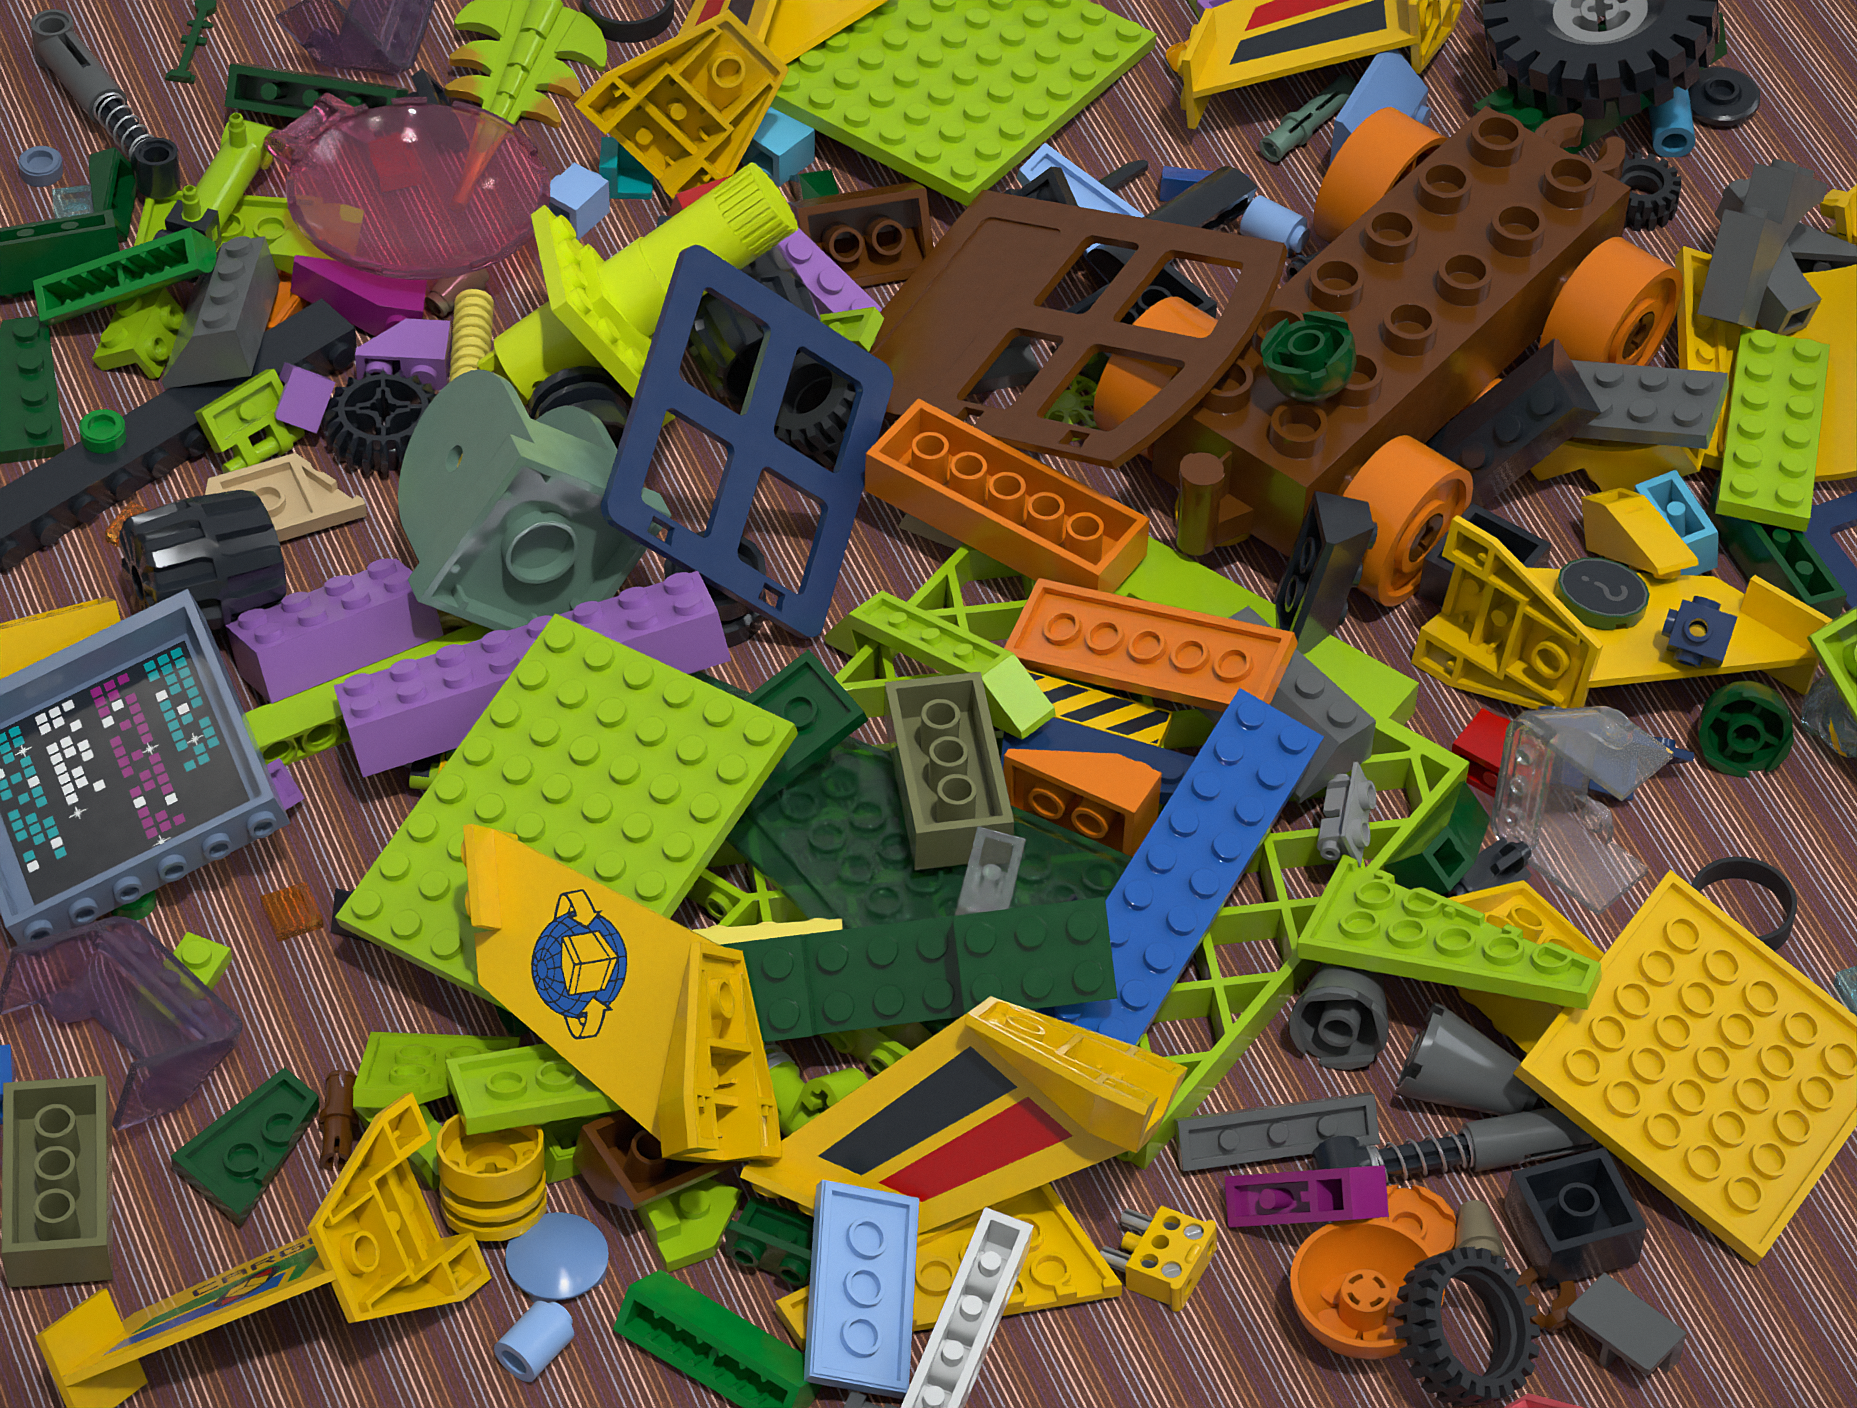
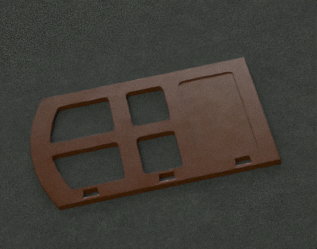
[869,190,1288,470]

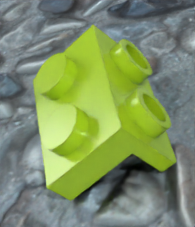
[92,288,185,379]

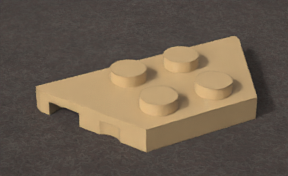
[205,453,367,542]

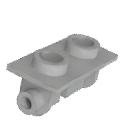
[1317,762,1377,867]

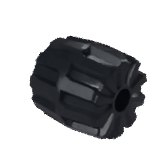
[687,244,823,406]
[119,489,287,636]

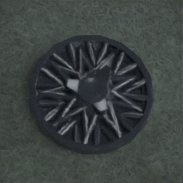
[1688,66,1760,126]

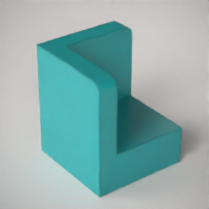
[599,137,654,200]

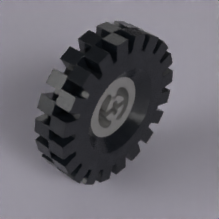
[1482,0,1720,119]

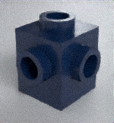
[1661,596,1737,668]

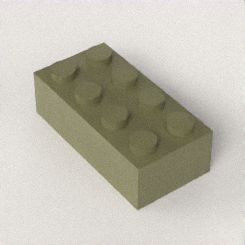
[884,672,1014,870]
[1,1075,113,1287]

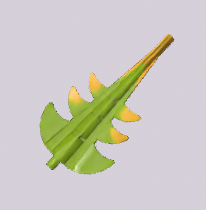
[444,0,607,216]

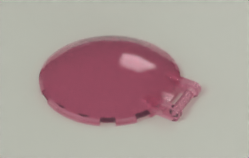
[264,93,551,280]

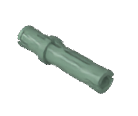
[1259,74,1357,162]

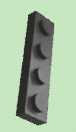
[1174,1092,1380,1171]

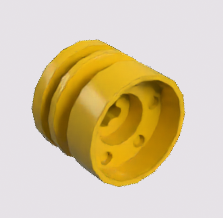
[436,1113,548,1241]

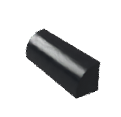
[1086,166,1257,283]

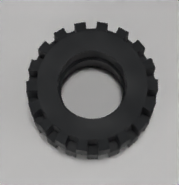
[774,352,856,467]

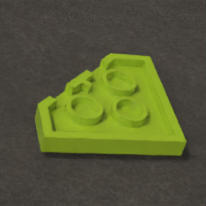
[353,1032,520,1113]

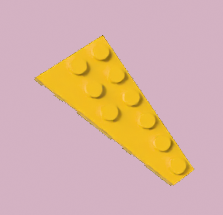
[776,1183,1123,1350]

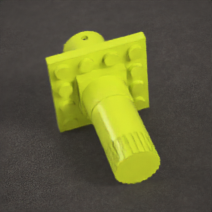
[477,162,798,427]

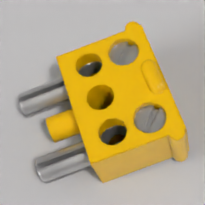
[1099,1205,1217,1312]

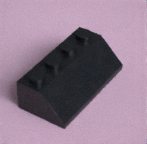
[1424,338,1601,507]

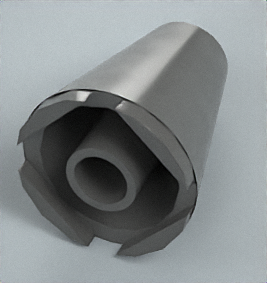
[1289,963,1389,1070]
[1395,1002,1539,1116]

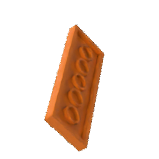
[1004,578,1298,713]

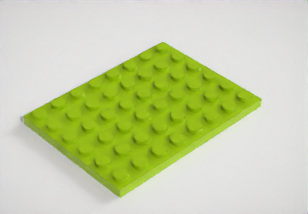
[770,0,1157,207]
[335,613,798,1013]

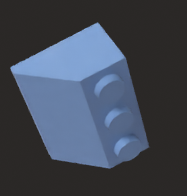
[1330,49,1431,165]

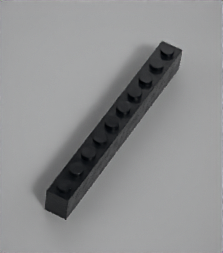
[0,298,357,573]

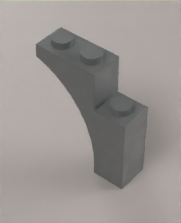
[1697,159,1828,328]
[1714,163,1822,335]

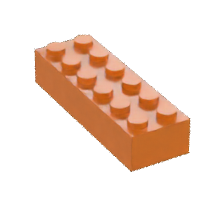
[865,398,1150,594]

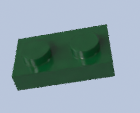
[725,1196,814,1286]

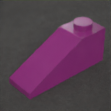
[290,255,428,336]
[1224,1165,1389,1227]

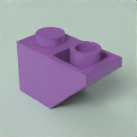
[355,318,452,390]

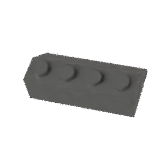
[162,236,280,389]
[1194,606,1376,803]

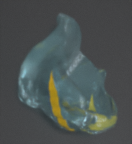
[1800,673,1857,758]

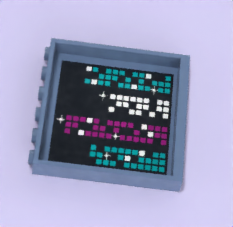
[0,589,290,953]

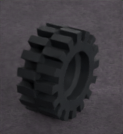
[1619,153,1682,232]

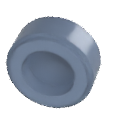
[18,146,63,187]

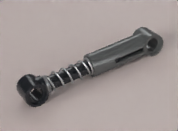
[30,9,181,199]
[1311,1106,1615,1183]

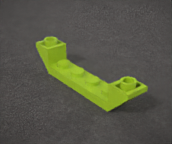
[824,590,1056,740]

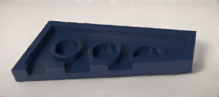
[1001,717,1195,804]

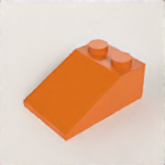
[1003,749,1162,871]

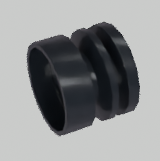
[528,366,629,450]

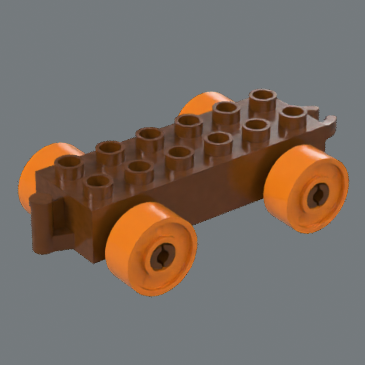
[1093,106,1683,607]

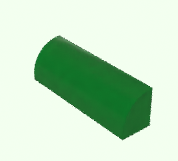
[33,227,216,326]
[613,1269,823,1408]

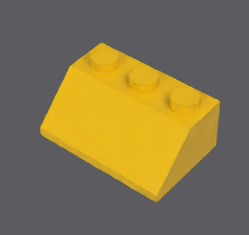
[0,596,121,679]

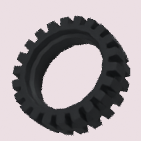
[1394,1246,1540,1407]

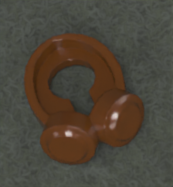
[1516,1266,1577,1333]

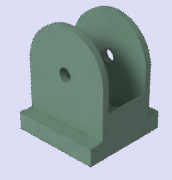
[398,370,671,631]

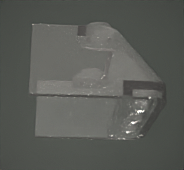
[1490,706,1674,916]

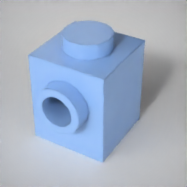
[542,162,610,240]

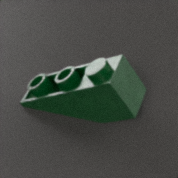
[1384,781,1491,895]

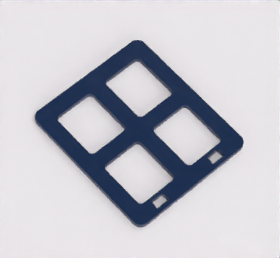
[601,245,894,639]

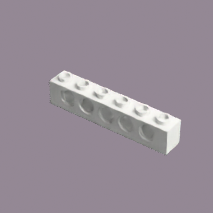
[901,1207,1034,1408]

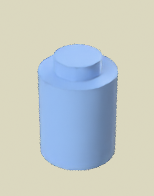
[1240,195,1310,257]
[494,1301,574,1382]

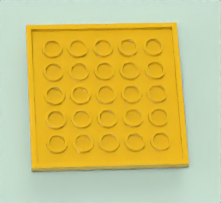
[1513,870,1857,1266]

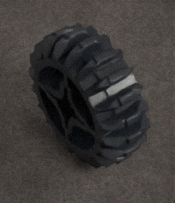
[323,368,437,478]

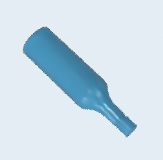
[1647,87,1696,157]

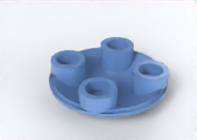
[505,1212,609,1303]

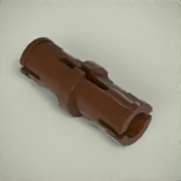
[319,1070,359,1171]

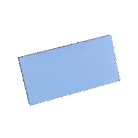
[804,1179,919,1399]

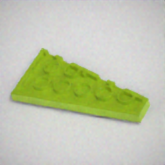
[1297,854,1601,1010]

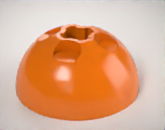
[1290,1218,1445,1360]

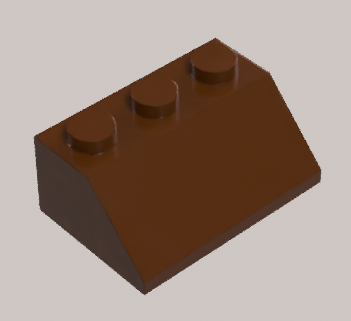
[788,182,934,287]
[572,1109,745,1210]

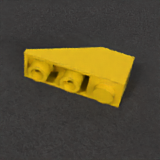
[1581,487,1698,579]

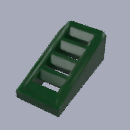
[89,147,137,243]

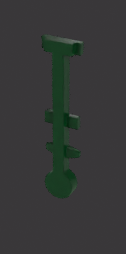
[165,0,217,84]

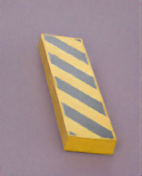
[1027,670,1173,747]

